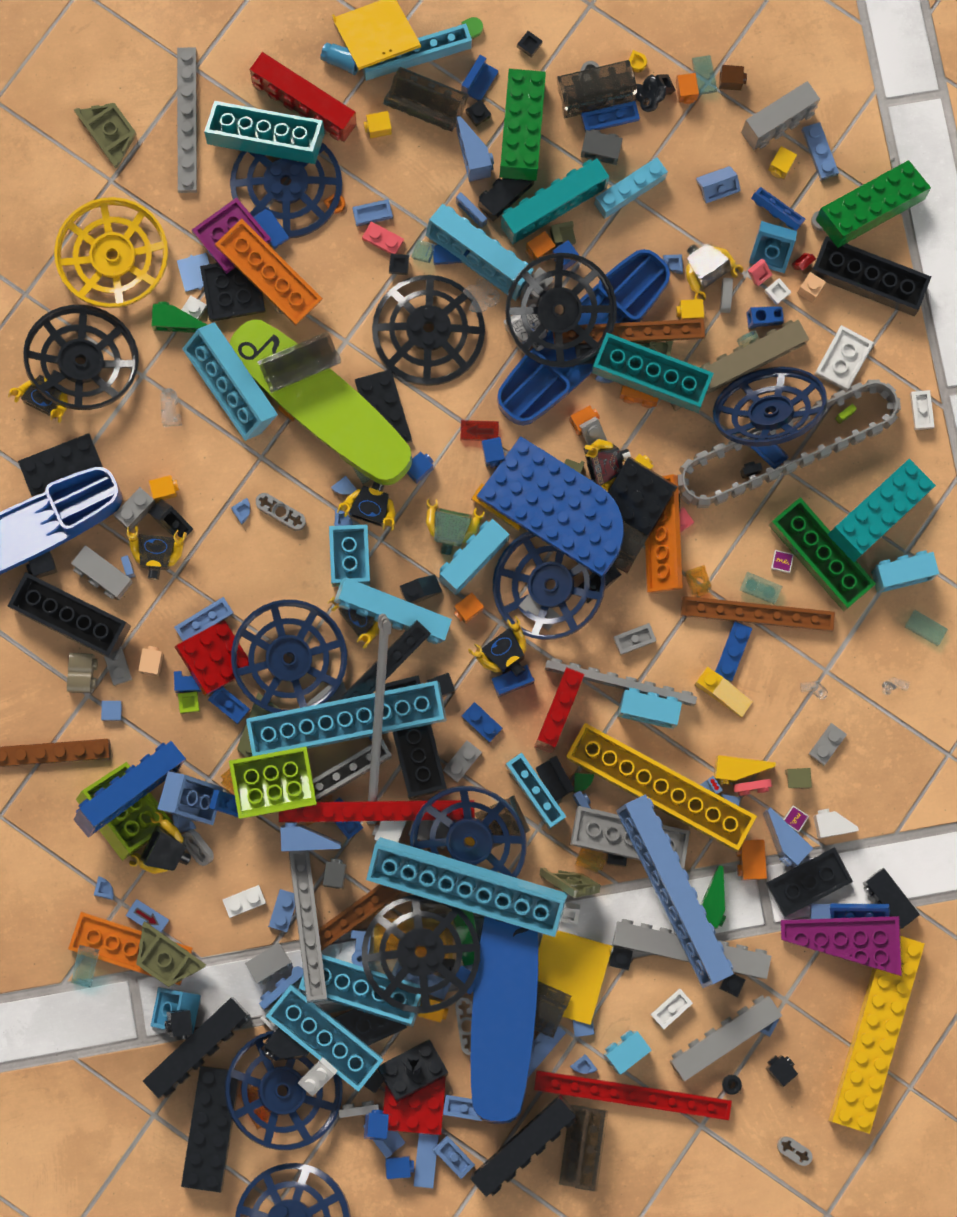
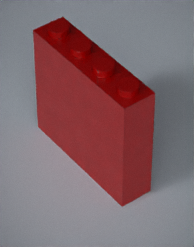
[534,667,585,754]

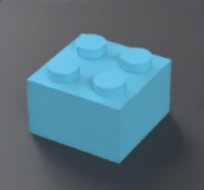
[604,1030,652,1075]

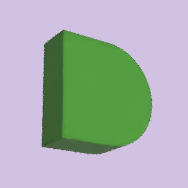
[461,17,483,39]

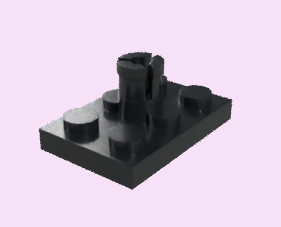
[377,1039,449,1102]

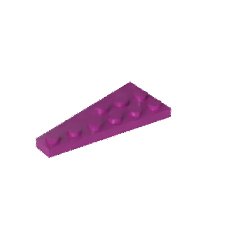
[781,916,902,976]

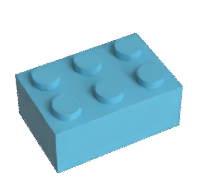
[329,525,370,587]
[871,550,939,594]
[617,688,682,729]

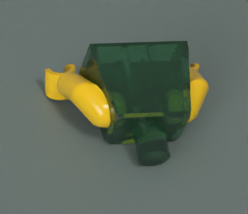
[426,499,485,555]

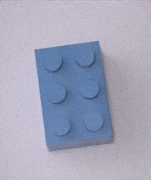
[158,771,223,825]

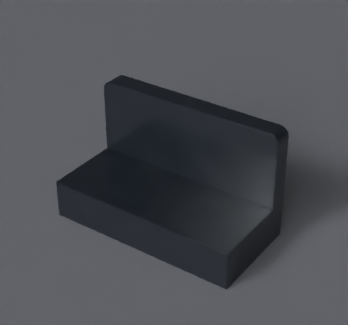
[536,756,575,801]

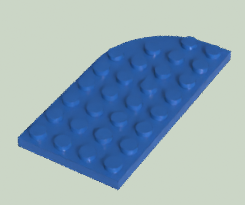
[477,436,624,578]

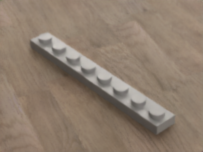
[177,47,197,193]
[544,658,697,707]
[289,850,327,1003]

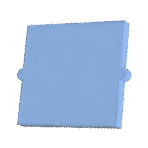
[177,253,210,292]

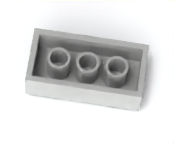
[741,81,820,150]

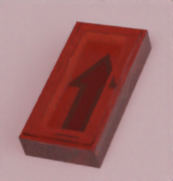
[460,420,499,441]

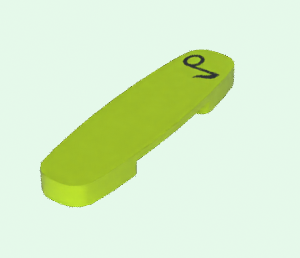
[230,319,412,485]

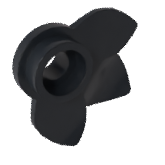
[634,74,667,112]

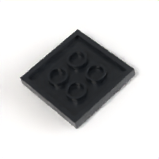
[200,263,266,322]
[608,457,678,536]

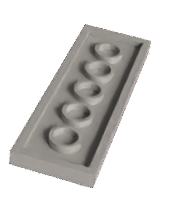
[570,806,690,869]

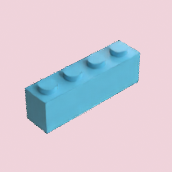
[594,157,668,219]
[505,753,566,829]

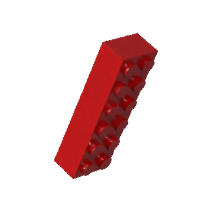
[249,52,357,142]

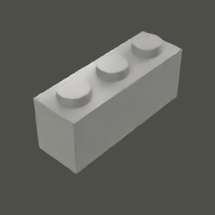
[71,545,133,600]

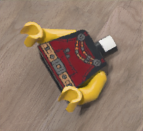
[583,439,631,492]

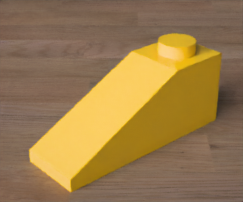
[694,666,753,718]
[714,755,776,785]

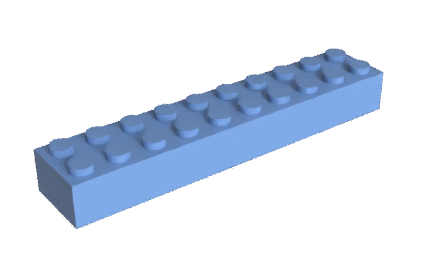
[616,794,734,988]

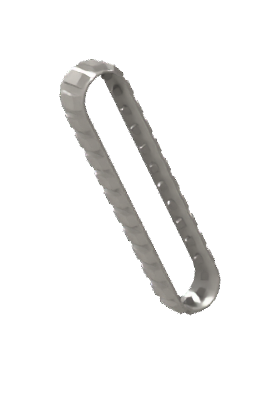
[678,380,901,508]

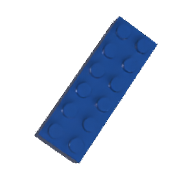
[74,741,186,838]

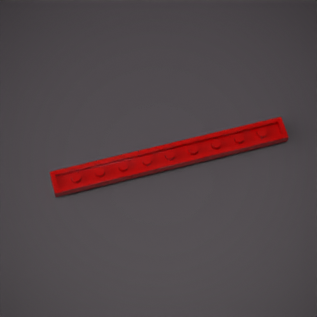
[279,800,475,822]
[534,1070,732,1120]

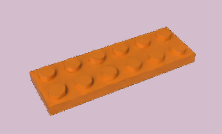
[215,218,323,326]
[645,474,683,593]
[68,912,193,986]

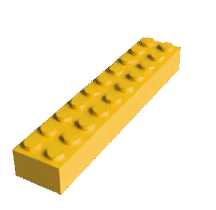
[566,723,757,852]
[828,936,925,1134]

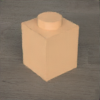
[797,272,826,303]
[138,646,164,677]

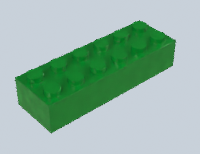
[499,68,546,181]
[816,160,931,248]
[769,497,876,611]

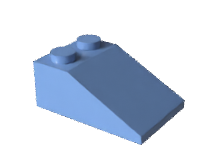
[456,116,494,182]
[763,807,813,867]
[280,822,342,851]

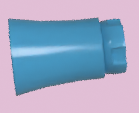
[320,43,358,75]

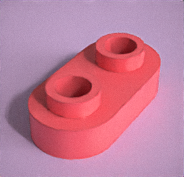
[733,779,772,796]

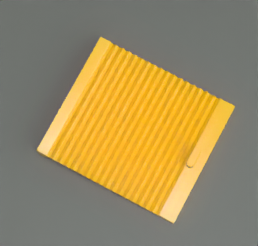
[332,0,421,70]
[536,930,613,1025]

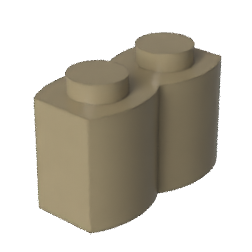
[67,653,98,694]

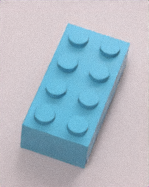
[439,519,509,595]

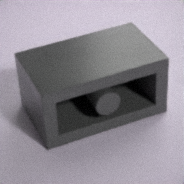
[581,129,623,165]
[323,858,347,889]

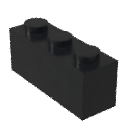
[478,178,534,222]
[863,868,920,929]

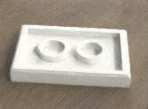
[814,325,874,392]

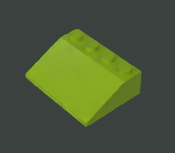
[229,747,317,819]
[76,762,173,861]

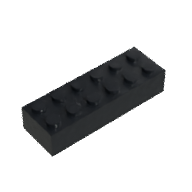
[811,236,932,316]
[7,572,131,660]
[385,675,447,799]
[143,997,250,1099]
[181,1066,241,1193]
[470,1094,576,1197]

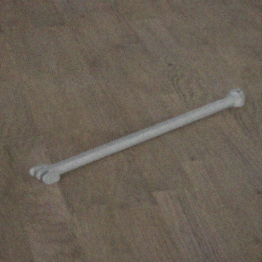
[366,613,391,825]

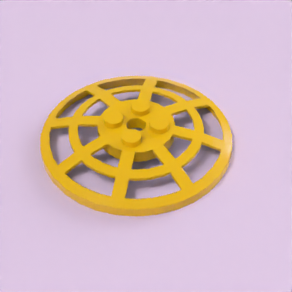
[54,197,168,308]

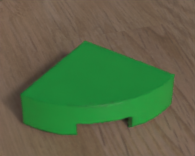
[574,773,594,793]

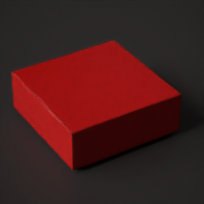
[791,253,816,271]

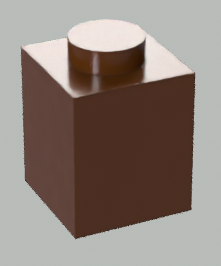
[719,65,747,91]

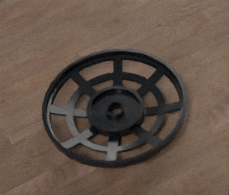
[505,253,617,368]
[372,275,485,386]
[23,305,139,410]
[362,895,480,1013]

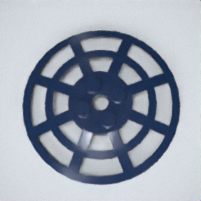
[230,142,342,239]
[713,367,827,447]
[493,531,606,640]
[231,600,347,713]
[410,786,527,878]
[225,1031,343,1150]
[235,1163,351,1217]

